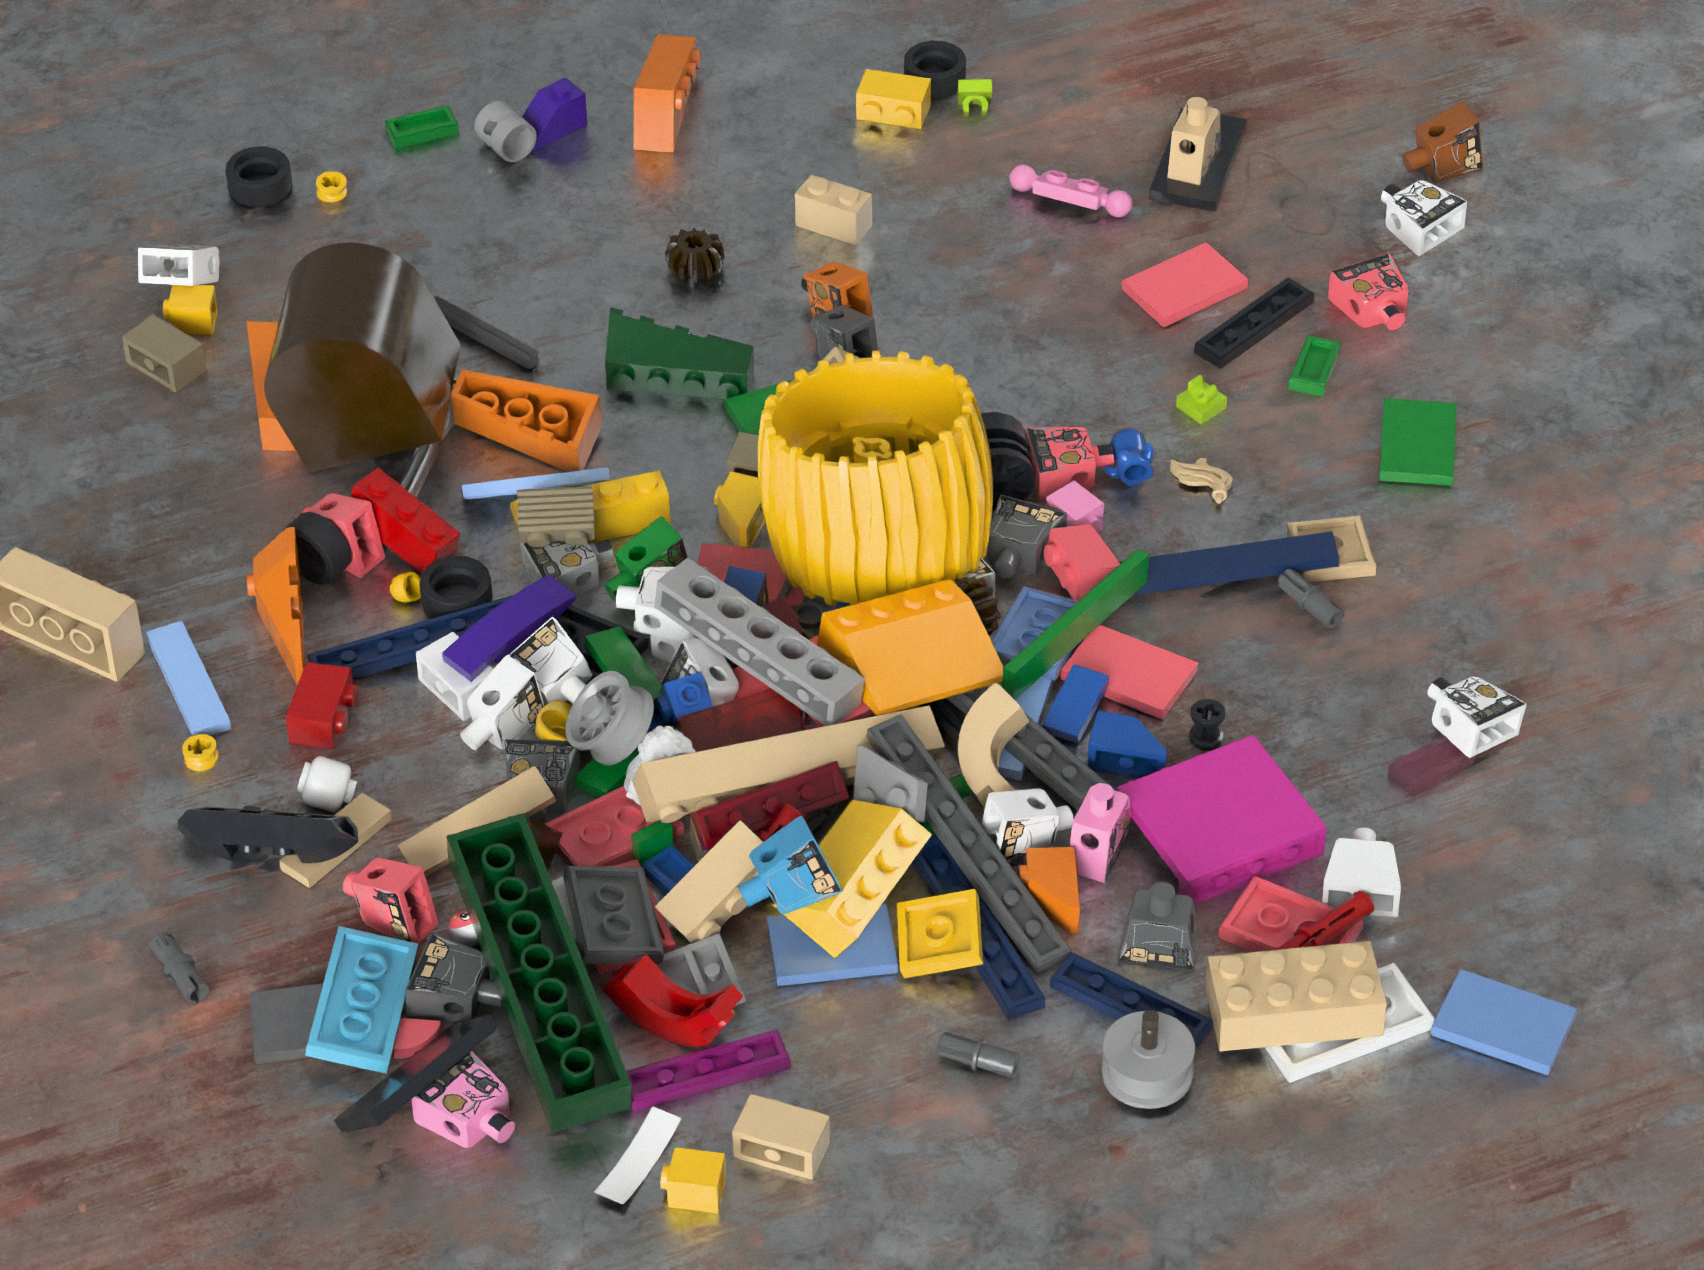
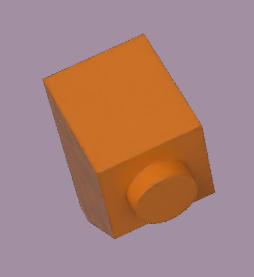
[1018,847,1080,934]

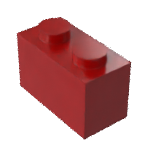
[286,662,358,749]

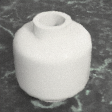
[296,756,357,813]

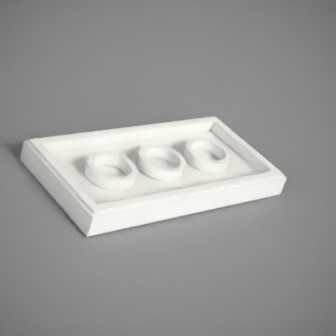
[1265,963,1435,1083]

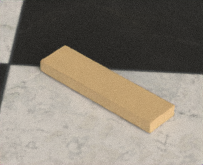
[397,766,556,877]

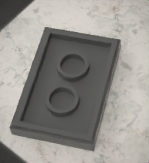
[563,866,665,964]

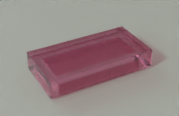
[1388,736,1474,797]

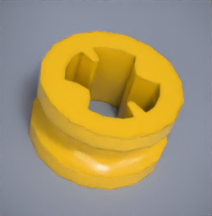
[316,171,347,202]
[182,734,219,771]

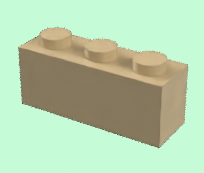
[655,821,763,944]

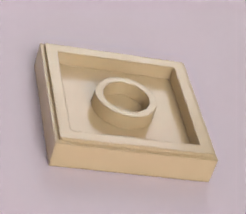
[1287,515,1376,583]

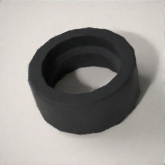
[904,40,966,99]
[225,146,292,207]
[282,512,351,585]
[419,556,493,618]

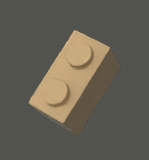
[795,174,872,246]
[732,1094,830,1180]

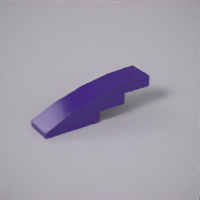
[442,575,577,682]

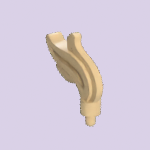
[1170,458,1233,504]

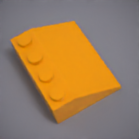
[817,579,1003,716]

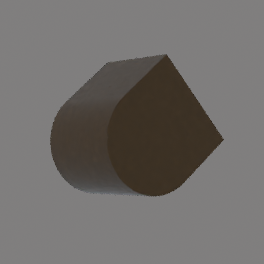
[264,243,461,473]

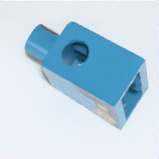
[737,815,843,914]

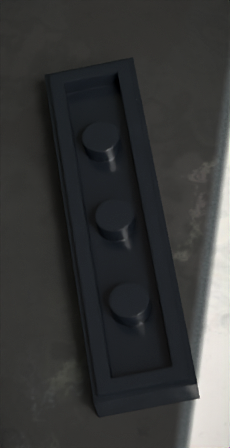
[1194,277,1315,369]

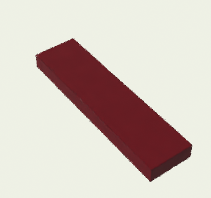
[690,761,849,850]

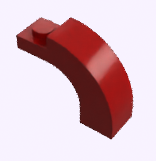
[602,954,743,1047]

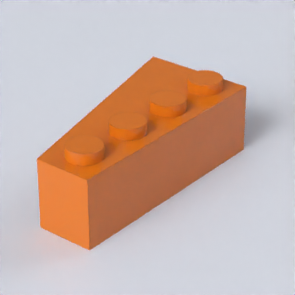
[634,34,702,153]
[246,321,296,451]
[450,369,603,472]

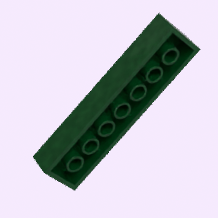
[446,813,631,1133]

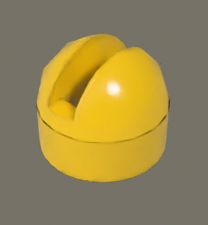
[389,572,421,603]

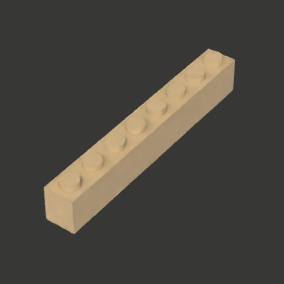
[632,705,945,823]

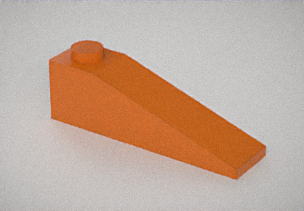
[247,527,305,685]

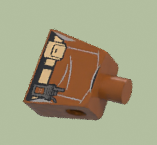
[1402,102,1483,182]

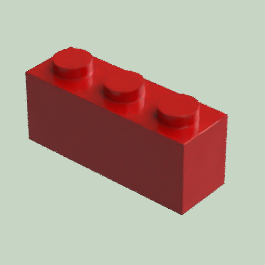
[351,467,461,574]

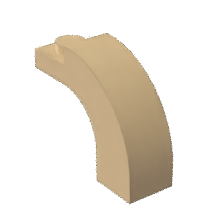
[958,682,1029,809]

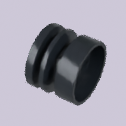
[981,412,1035,511]

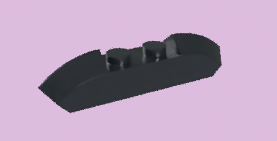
[178,806,358,863]

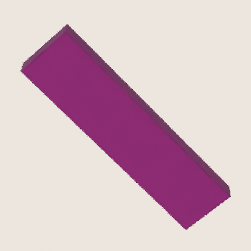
[626,1029,791,1112]

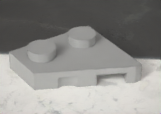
[853,746,928,823]
[656,933,747,1006]

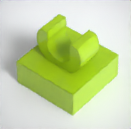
[957,79,992,116]
[1176,375,1227,425]

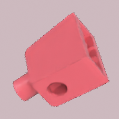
[301,493,386,578]

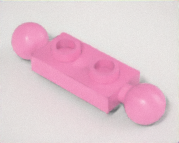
[1009,164,1133,217]

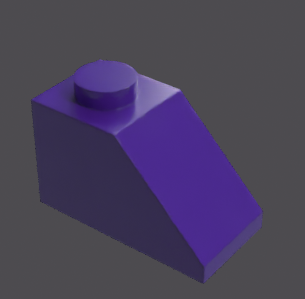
[522,77,587,152]

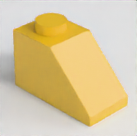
[714,471,765,548]

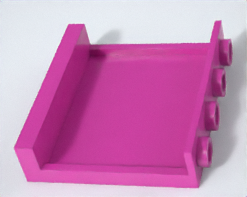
[1117,735,1327,905]

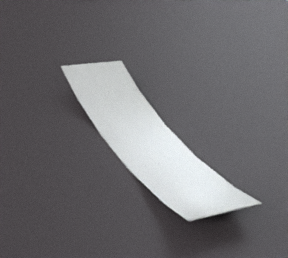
[594,1106,682,1204]

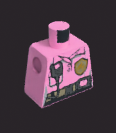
[1070,783,1131,883]
[411,1051,515,1148]

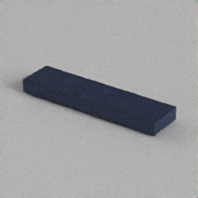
[1050,952,1213,1050]

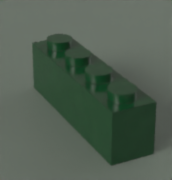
[605,307,754,399]

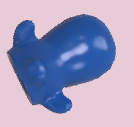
[1105,428,1154,486]

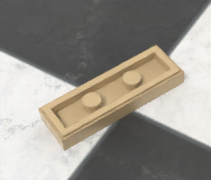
[280,793,392,889]

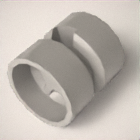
[474,101,537,162]

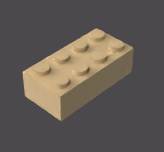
[0,547,145,682]
[1205,941,1387,1052]

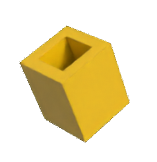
[163,285,218,335]
[660,1147,726,1213]

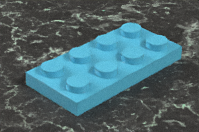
[305,926,418,1074]

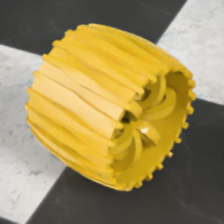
[758,350,993,606]

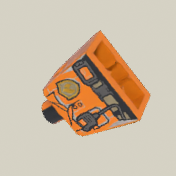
[801,262,874,319]

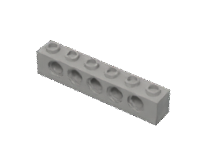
[654,558,865,726]

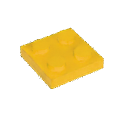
[897,889,983,978]

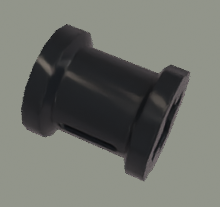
[1189,699,1225,751]

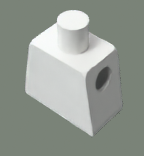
[1322,828,1401,917]

